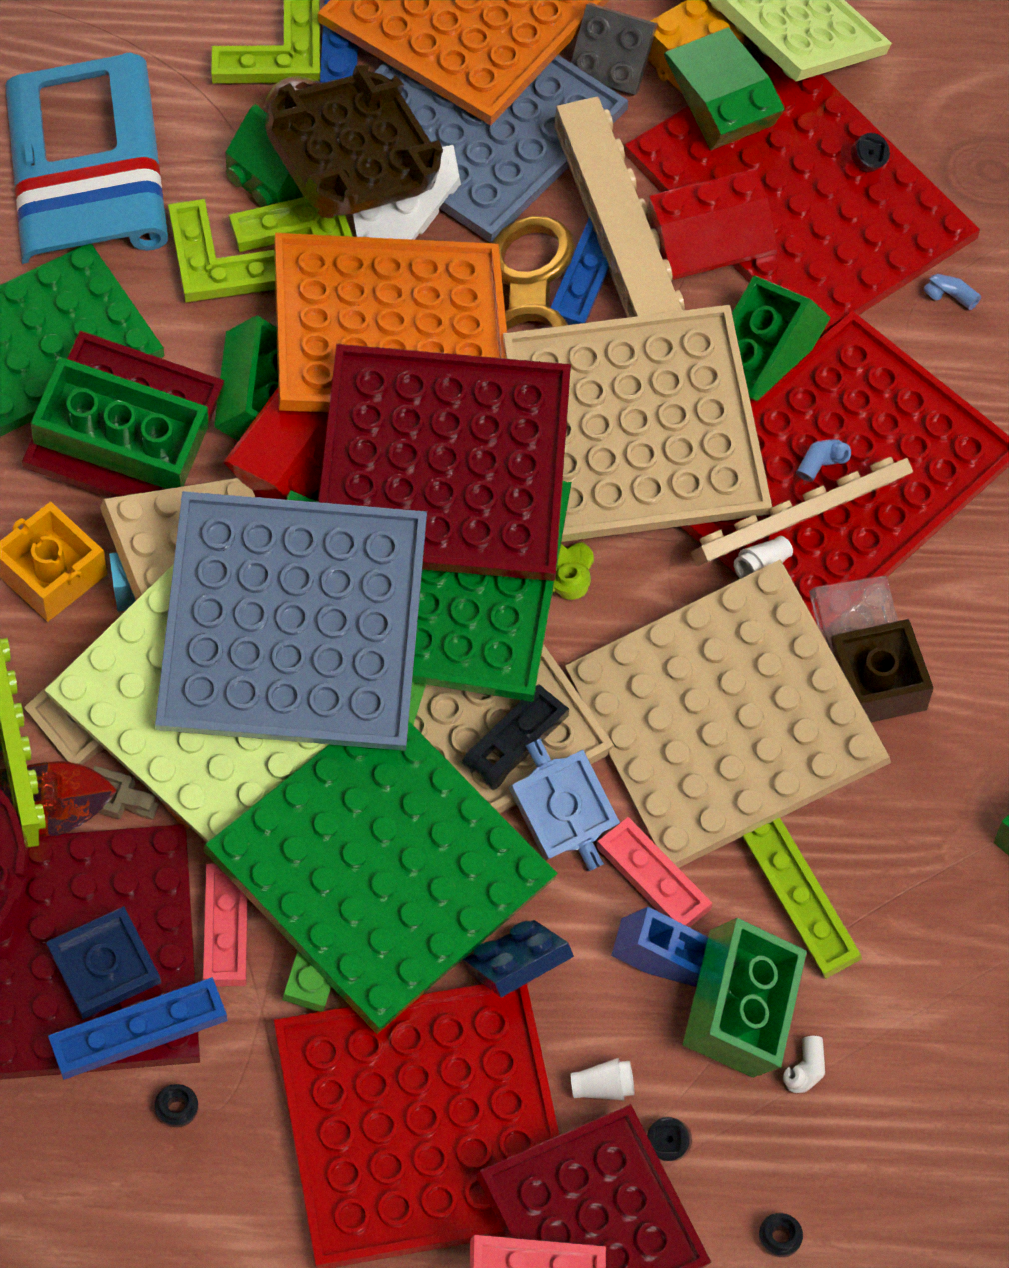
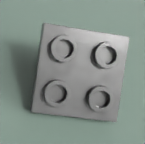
[571,3,657,95]

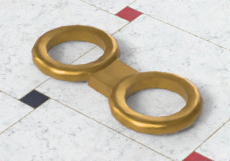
[492,216,575,330]

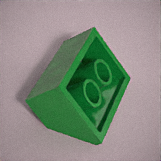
[214,315,278,441]

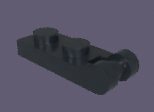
[461,684,569,790]

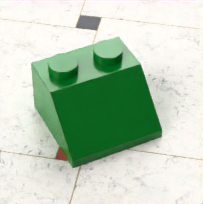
[225,104,303,207]

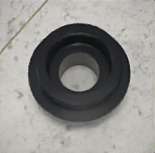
[155,1084,198,1128]
[759,1213,803,1258]

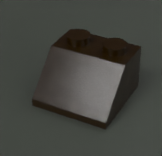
[831,619,934,722]

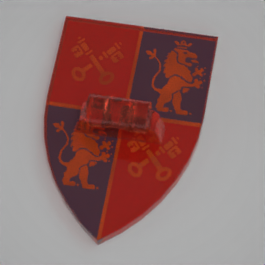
[0,761,117,838]

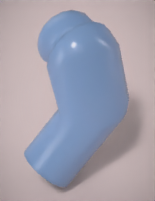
[924,274,981,310]
[796,439,851,482]

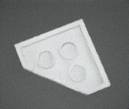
[353,145,461,240]

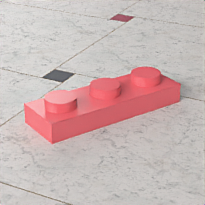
[597,817,712,927]
[203,864,248,986]
[469,1235,606,1268]

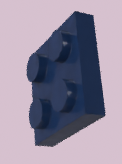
[46,907,161,1019]
[463,920,574,997]

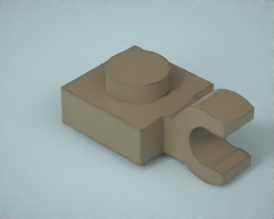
[81,766,159,820]

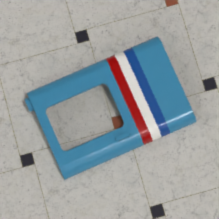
[5,53,168,264]

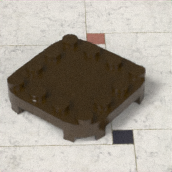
[264,65,443,218]

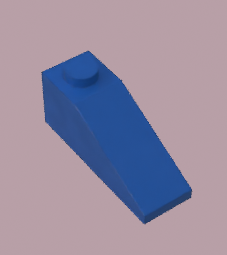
[611,907,708,987]

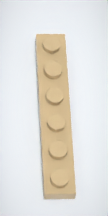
[691,457,913,566]

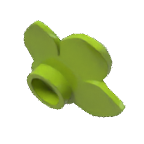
[553,542,594,600]

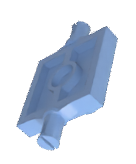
[508,738,620,872]

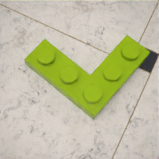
[211,0,320,83]
[229,197,353,252]
[168,199,275,303]

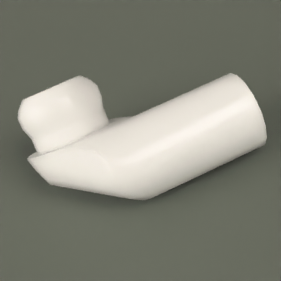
[783,1036,825,1093]

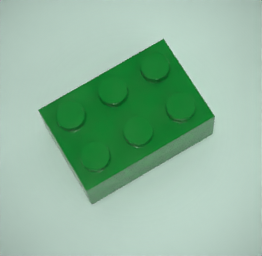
[683,918,807,1078]

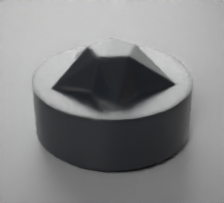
[851,133,890,172]
[647,1117,692,1161]

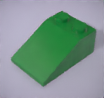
[664,27,785,151]
[732,275,831,401]

